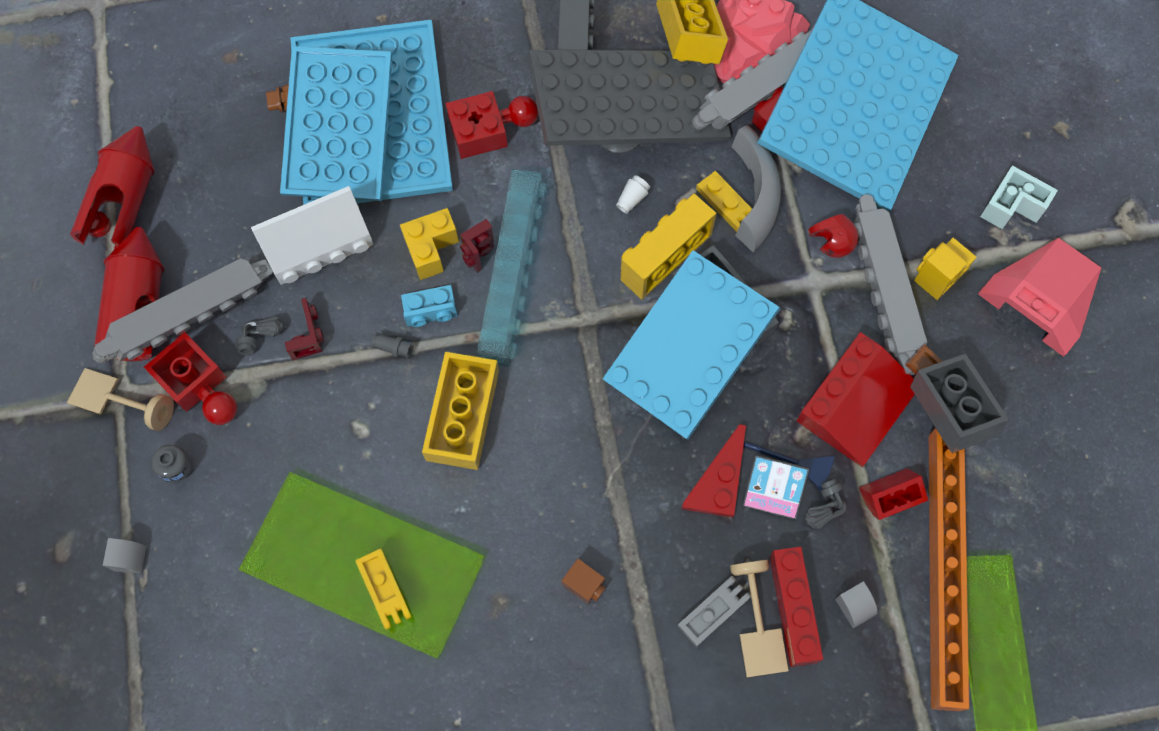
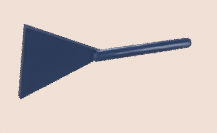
[743,442,835,490]

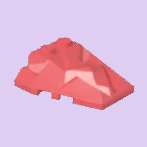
[713,0,810,83]

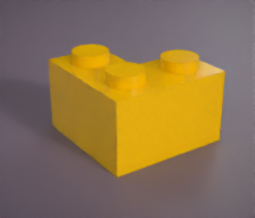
[400,208,459,280]
[914,238,977,300]

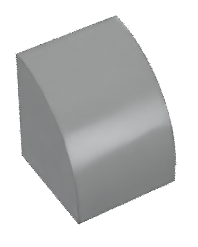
[103,538,147,573]
[835,581,877,628]

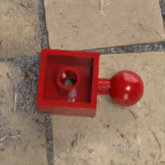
[445,91,539,159]
[144,332,237,425]

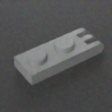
[678,576,751,647]

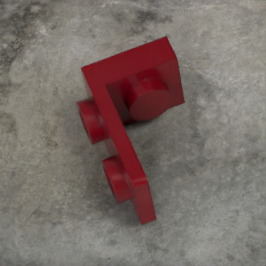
[284,298,324,360]

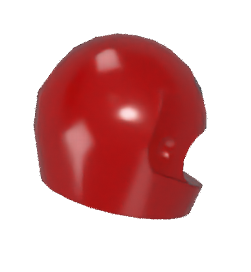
[808,214,858,258]

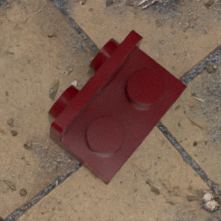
[460,219,495,273]

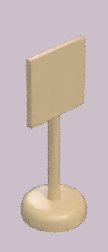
[67,368,174,431]
[730,560,789,677]

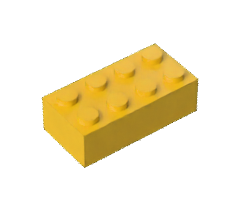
[656,0,728,64]
[620,194,716,300]
[422,352,499,470]

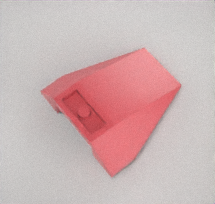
[978,238,1101,357]

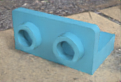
[401,285,457,327]

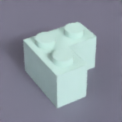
[980,165,1058,229]

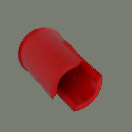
[70,126,155,249]
[94,227,165,361]

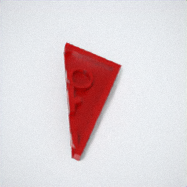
[682,424,746,518]

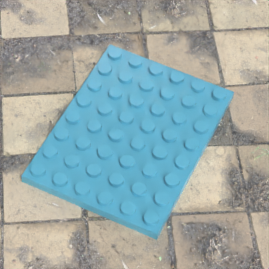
[757,0,959,212]
[290,20,453,205]

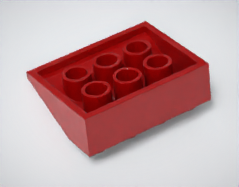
[796,332,915,468]

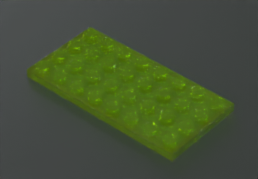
[239,472,485,660]

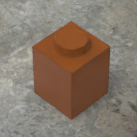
[561,559,606,605]

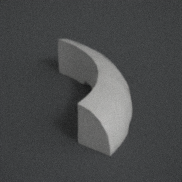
[732,125,781,252]

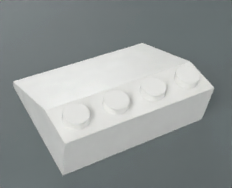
[251,186,374,285]

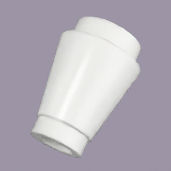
[616,176,650,214]

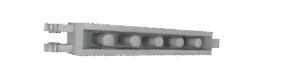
[692,31,811,130]
[854,194,927,375]
[92,258,273,364]

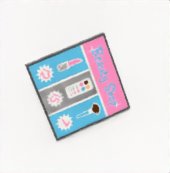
[743,455,809,520]

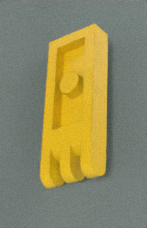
[696,171,752,232]
[355,548,412,630]

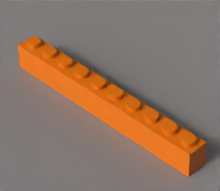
[929,428,969,712]

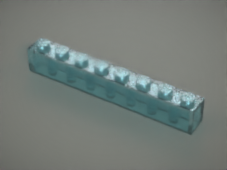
[477,169,546,367]

